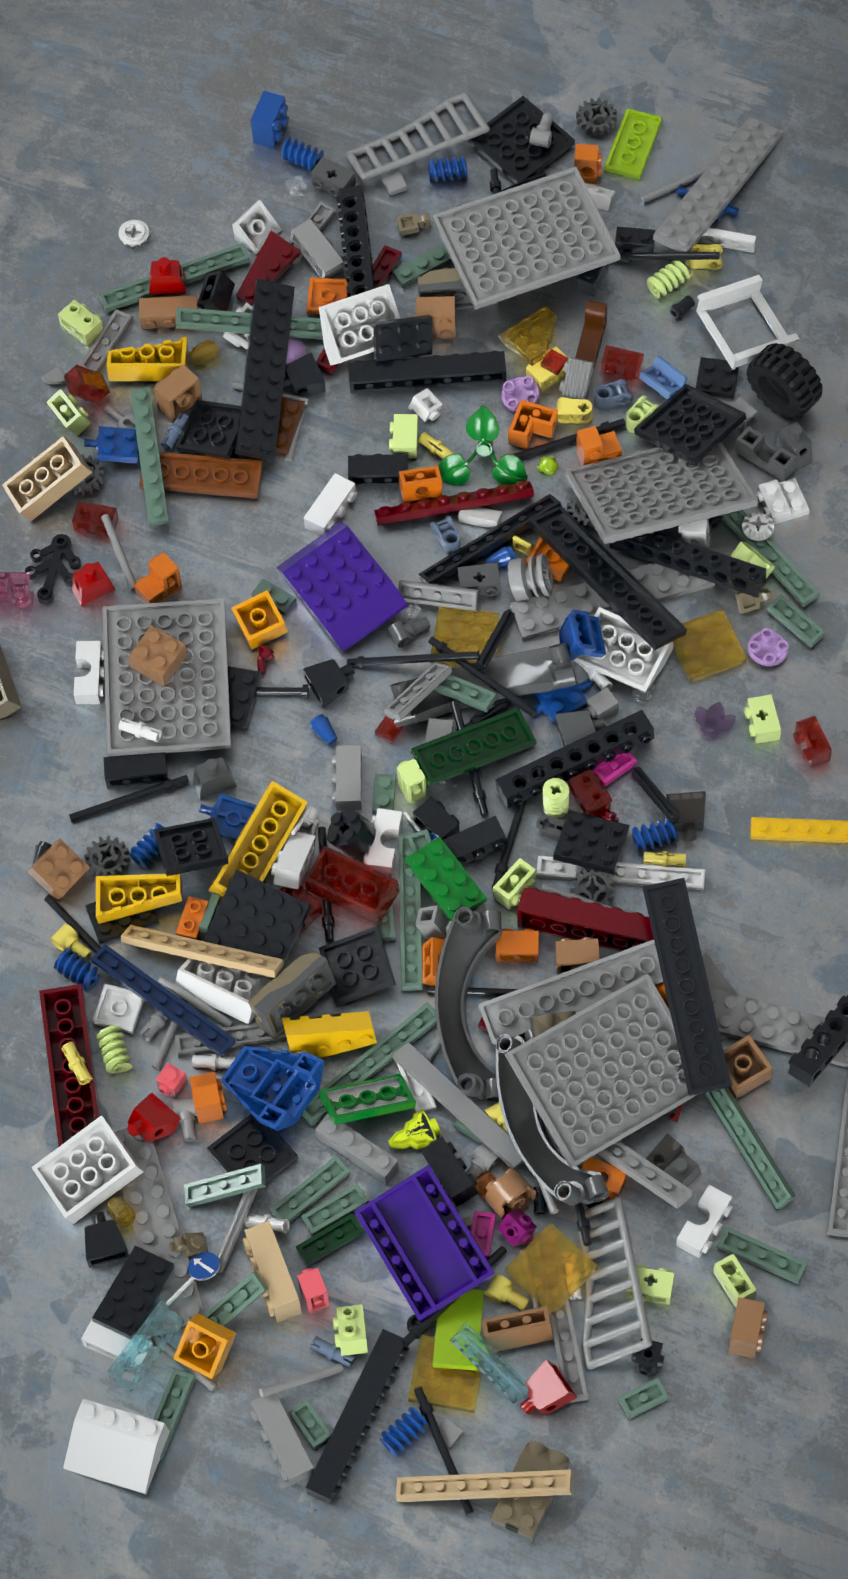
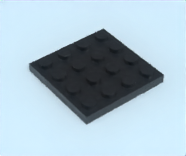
[468,96,575,184]
[634,384,746,465]
[203,869,312,980]

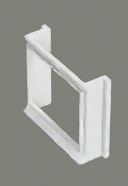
[696,275,800,370]

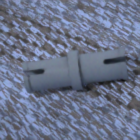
[161,413,188,451]
[310,1336,356,1368]

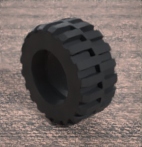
[747,343,823,419]

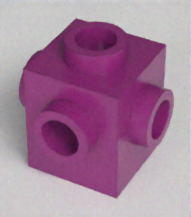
[497,1208,537,1247]

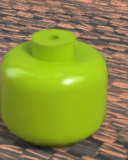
[537,455,559,476]

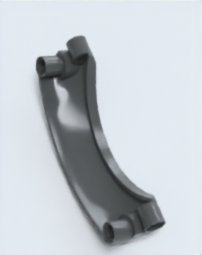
[389,643,577,728]
[435,907,502,1102]
[495,1029,610,1205]

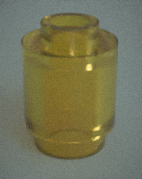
[189,339,219,366]
[106,1197,136,1227]

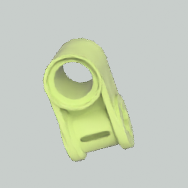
[626,395,660,433]

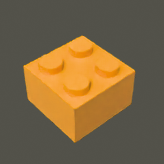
[231,590,288,650]
[173,1313,237,1379]

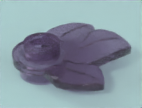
[694,702,736,738]

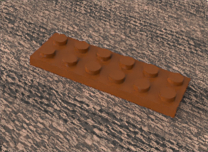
[139,452,263,499]

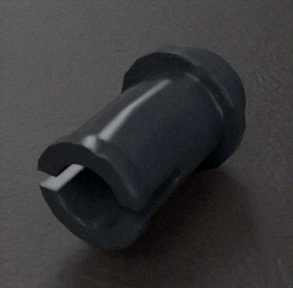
[670,295,695,318]
[533,1186,548,1215]

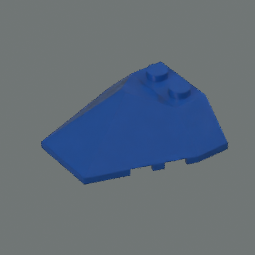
[220,1046,324,1131]

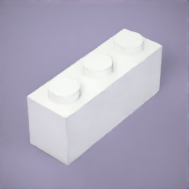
[304,473,357,536]
[271,831,316,889]
[81,1319,155,1373]

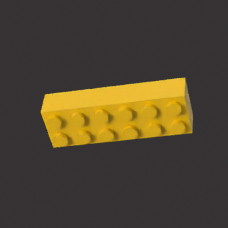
[208,781,308,899]

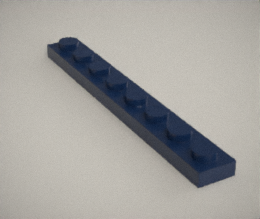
[91,944,236,1058]

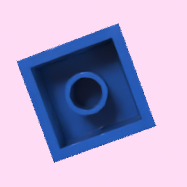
[250,91,289,148]

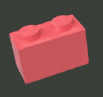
[297,1268,330,1313]

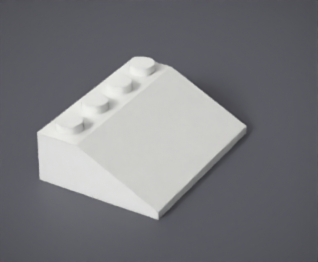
[319,284,400,366]
[573,607,674,693]
[175,959,271,1024]
[31,1115,143,1224]
[63,1399,170,1494]

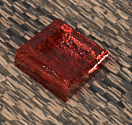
[541,349,568,375]
[375,716,403,744]

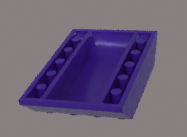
[276,521,408,653]
[354,1165,495,1322]

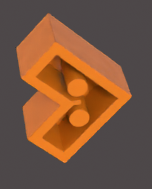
[508,400,558,449]
[576,426,622,466]
[134,552,182,604]
[190,1072,227,1124]

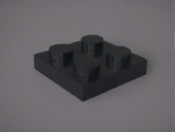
[696,357,739,399]

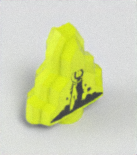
[388,1109,441,1150]

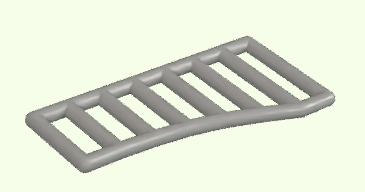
[347,93,490,181]
[576,1197,652,1370]

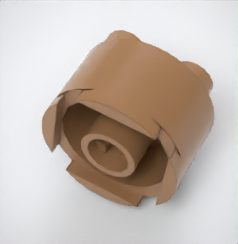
[485,1168,536,1220]

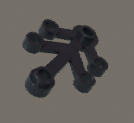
[25,534,81,605]

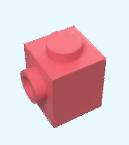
[156,1063,188,1099]

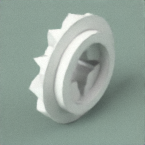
[119,220,149,248]
[742,511,774,541]

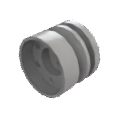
[508,554,553,601]

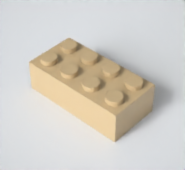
[2,436,92,521]
[243,1221,302,1323]

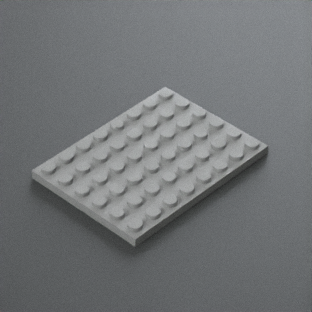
[432,167,621,310]
[565,442,758,544]
[103,598,231,757]
[504,973,699,1168]

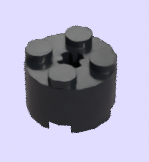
[326,809,376,858]

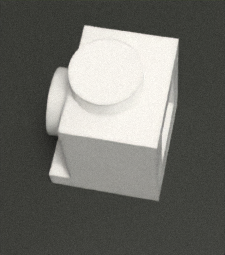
[408,388,443,422]

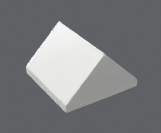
[232,200,282,254]

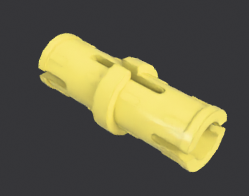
[418,432,456,459]
[643,851,686,867]
[61,1042,92,1085]

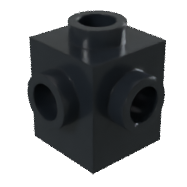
[631,1337,665,1376]

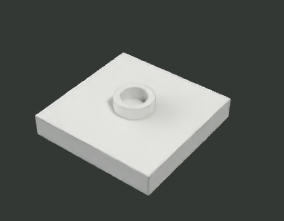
[92,984,144,1034]

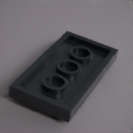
[92,1245,174,1340]

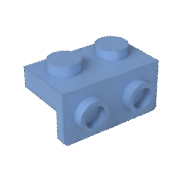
[639,356,688,399]

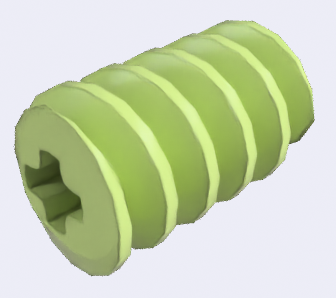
[647,260,691,299]
[543,778,569,819]
[96,1026,133,1074]

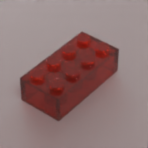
[304,846,400,925]

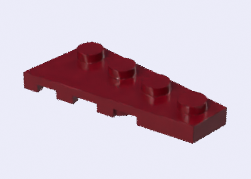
[236,231,301,306]

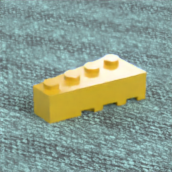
[106,336,189,381]
[96,874,183,924]
[282,1011,377,1058]

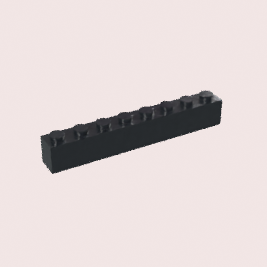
[348,351,506,393]
[305,1329,410,1505]

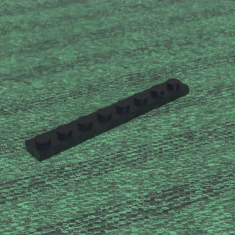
[418,494,562,585]

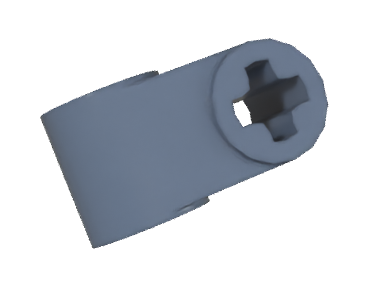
[594,379,633,410]
[430,516,461,555]

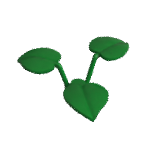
[438,405,528,485]

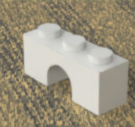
[73,641,105,704]
[364,808,403,876]
[676,1185,734,1258]

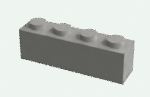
[315,1114,399,1186]
[249,1393,314,1486]

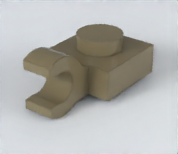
[396,212,432,236]
[735,588,773,614]
[169,1232,208,1257]

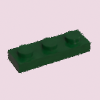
[296,1213,364,1267]

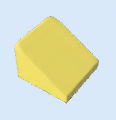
[513,535,535,556]

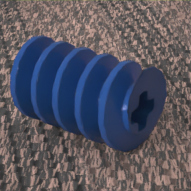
[281,136,324,171]
[428,155,468,183]
[632,818,679,852]
[129,823,165,869]
[54,948,100,992]
[379,1407,428,1457]

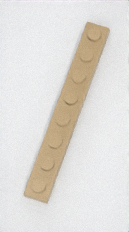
[121,925,284,978]
[395,1470,574,1502]

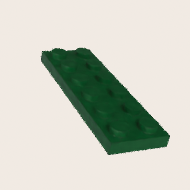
[410,707,537,787]

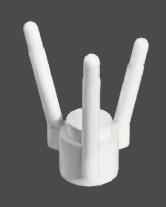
[291,805,320,835]

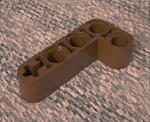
[575,300,608,380]

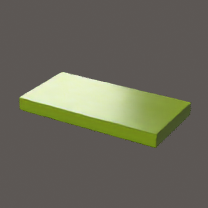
[604,108,663,180]
[433,1289,484,1371]

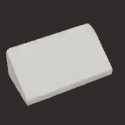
[584,182,616,211]
[458,507,502,529]

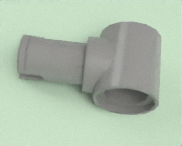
[529,113,553,148]
[172,1097,197,1141]
[466,1144,500,1180]

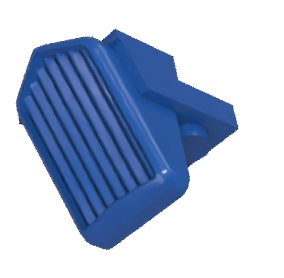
[559,610,606,661]

